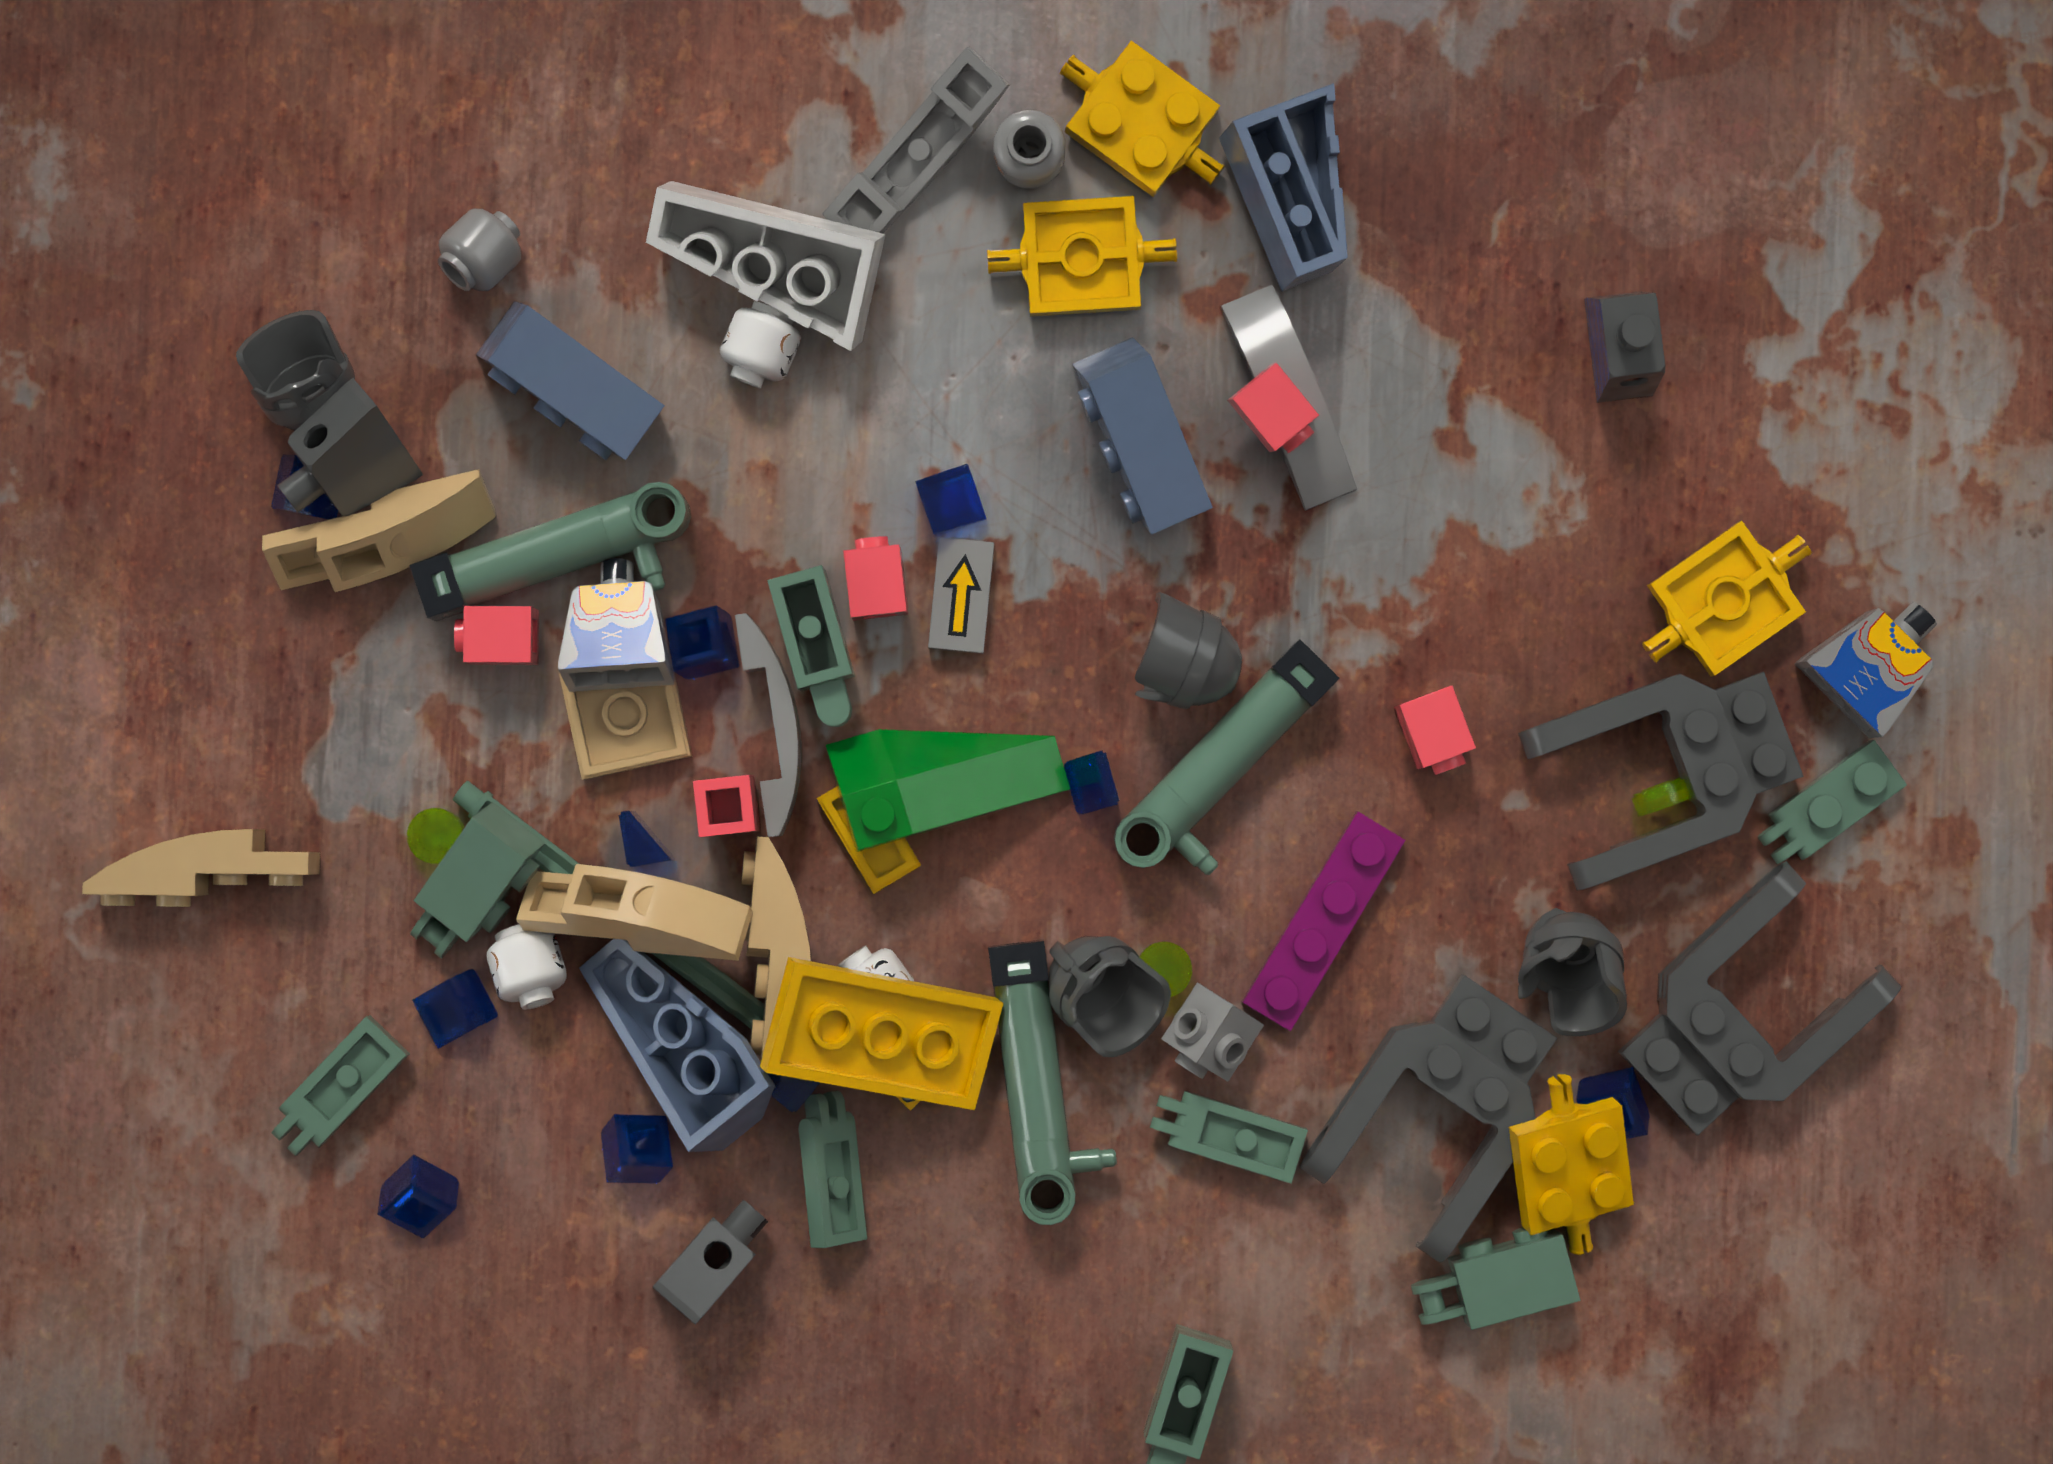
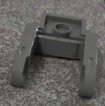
[1518,672,1804,891]
[1618,861,1902,1136]
[1300,974,1557,1263]

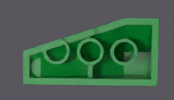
[825,729,1070,852]

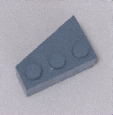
[1219,83,1348,291]
[476,301,665,460]
[1073,337,1213,535]

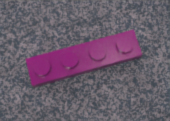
[1241,811,1406,1031]

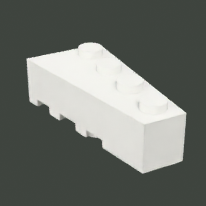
[646,181,886,351]

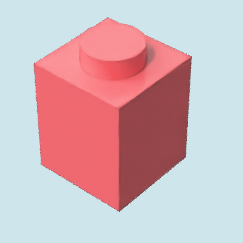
[1227,362,1319,453]
[843,536,908,621]
[454,606,539,665]
[1394,685,1476,775]
[693,775,760,837]

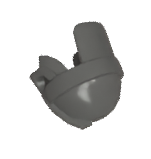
[236,310,355,431]
[1135,592,1242,709]
[1518,908,1627,1036]
[1049,936,1171,1057]

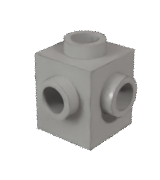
[1161,982,1264,1082]

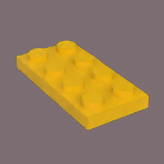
[760,957,1003,1110]

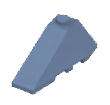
[579,939,775,1152]

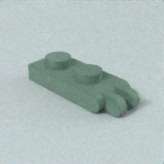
[1757,740,1907,864]
[271,1015,410,1156]
[799,1090,867,1248]
[1150,1091,1308,1184]

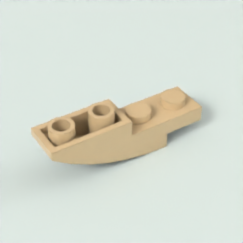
[262,469,496,592]
[82,829,320,907]
[741,836,811,1062]
[516,864,753,961]

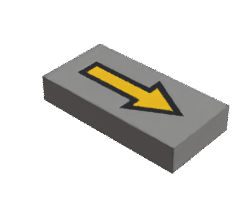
[928,537,995,654]

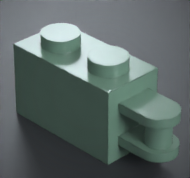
[767,565,855,727]
[410,802,545,958]
[1411,1227,1581,1330]
[1143,1324,1234,1464]

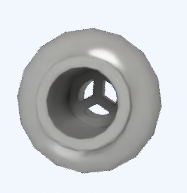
[993,110,1066,188]
[438,208,522,291]

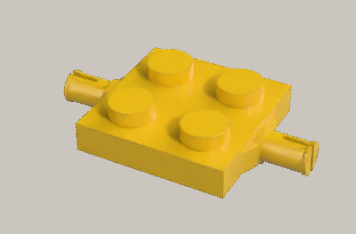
[1059,40,1225,197]
[987,196,1177,317]
[1642,521,1812,677]
[1509,1074,1634,1255]

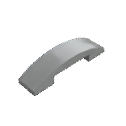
[822,47,1010,233]
[1221,285,1357,511]
[735,613,802,837]

